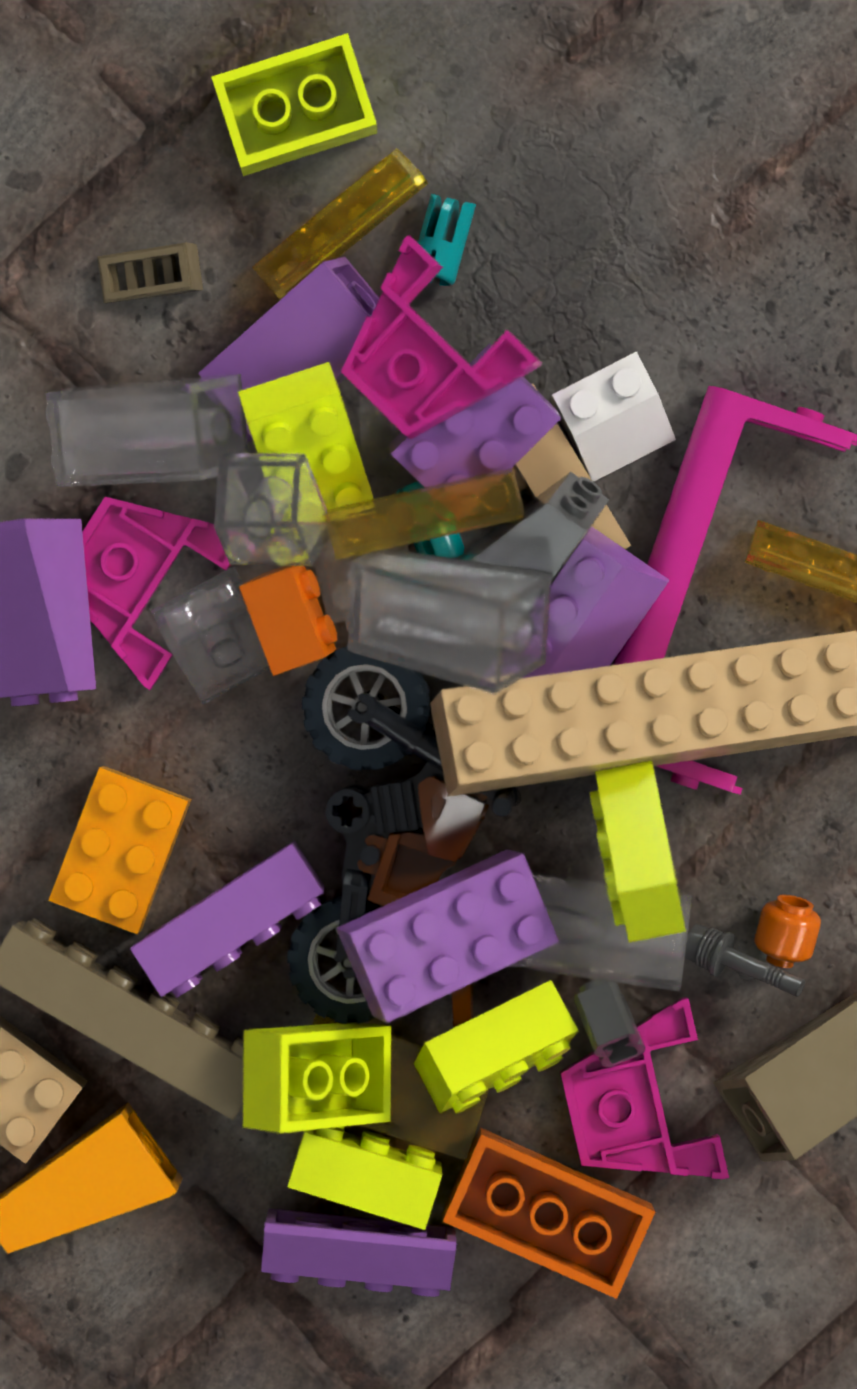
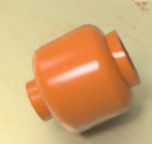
[754,895,821,968]

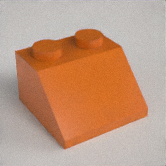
[239,561,337,676]

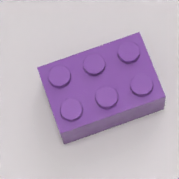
[389,343,561,520]

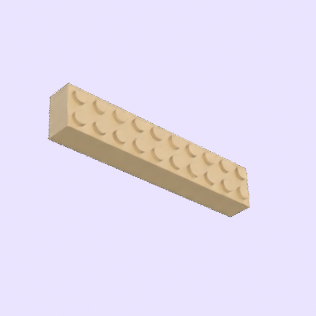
[430,631,857,797]

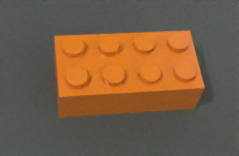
[442,1127,655,1299]

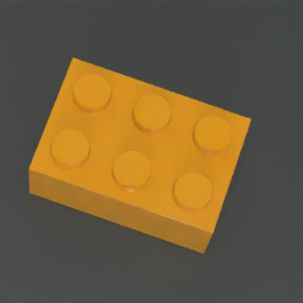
[48,766,192,935]

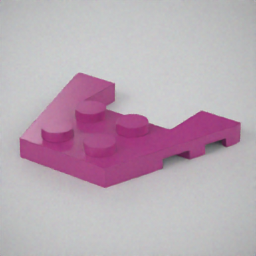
[341,235,542,439]
[82,497,249,690]
[560,997,729,1179]

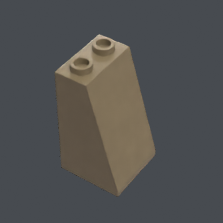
[713,992,857,1162]

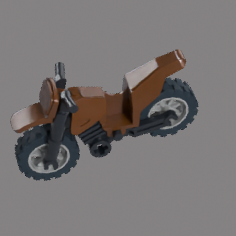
[287,643,522,1028]

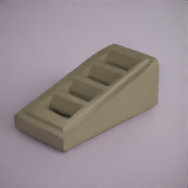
[97,242,203,304]

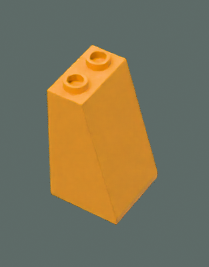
[0,1102,183,1254]

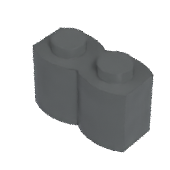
[574,978,645,1067]

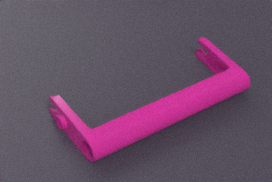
[612,386,857,795]

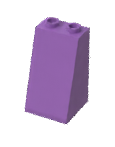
[198,257,379,442]
[0,519,96,706]

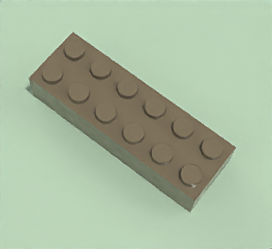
[0,918,244,1121]

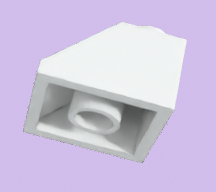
[549,351,676,482]

